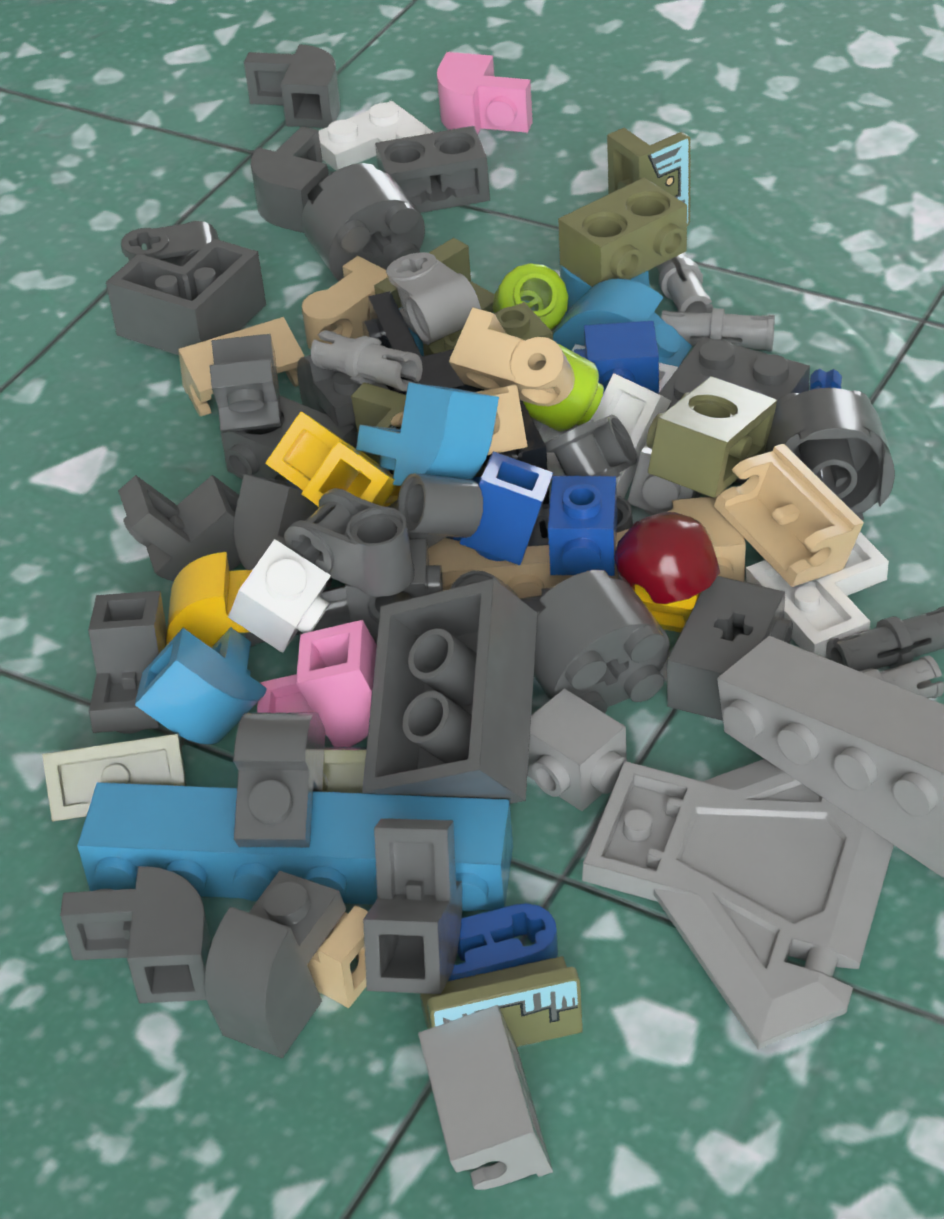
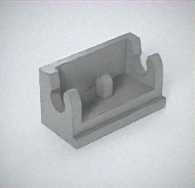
[418,1005,553,1190]

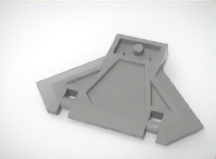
[582,759,894,1049]

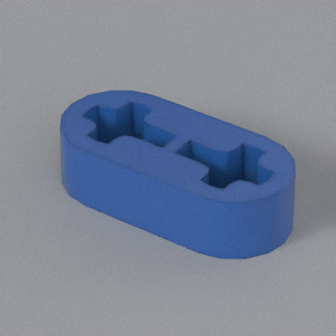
[448,903,558,981]

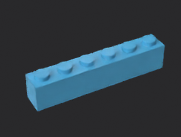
[77,782,513,911]

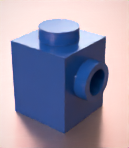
[574,321,659,394]
[460,451,553,565]
[548,476,617,576]

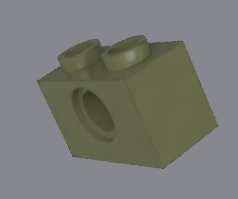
[646,376,777,498]

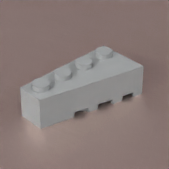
[717,636,944,878]

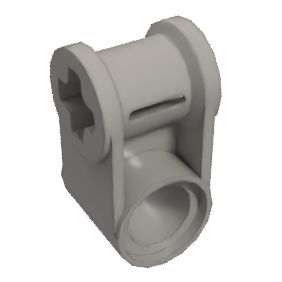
[386,252,481,345]

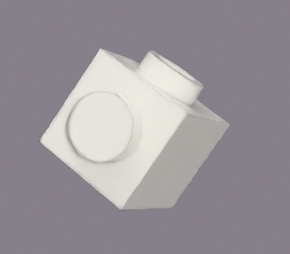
[228,539,331,653]

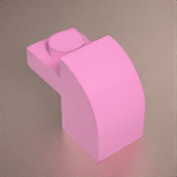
[437,52,533,134]
[257,620,377,747]

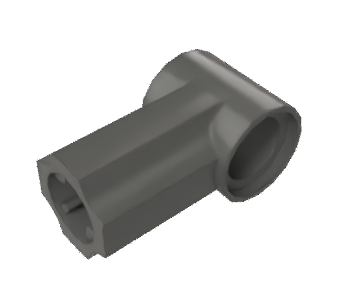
[388,473,483,548]

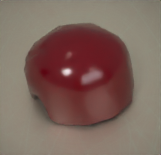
[614,512,720,604]

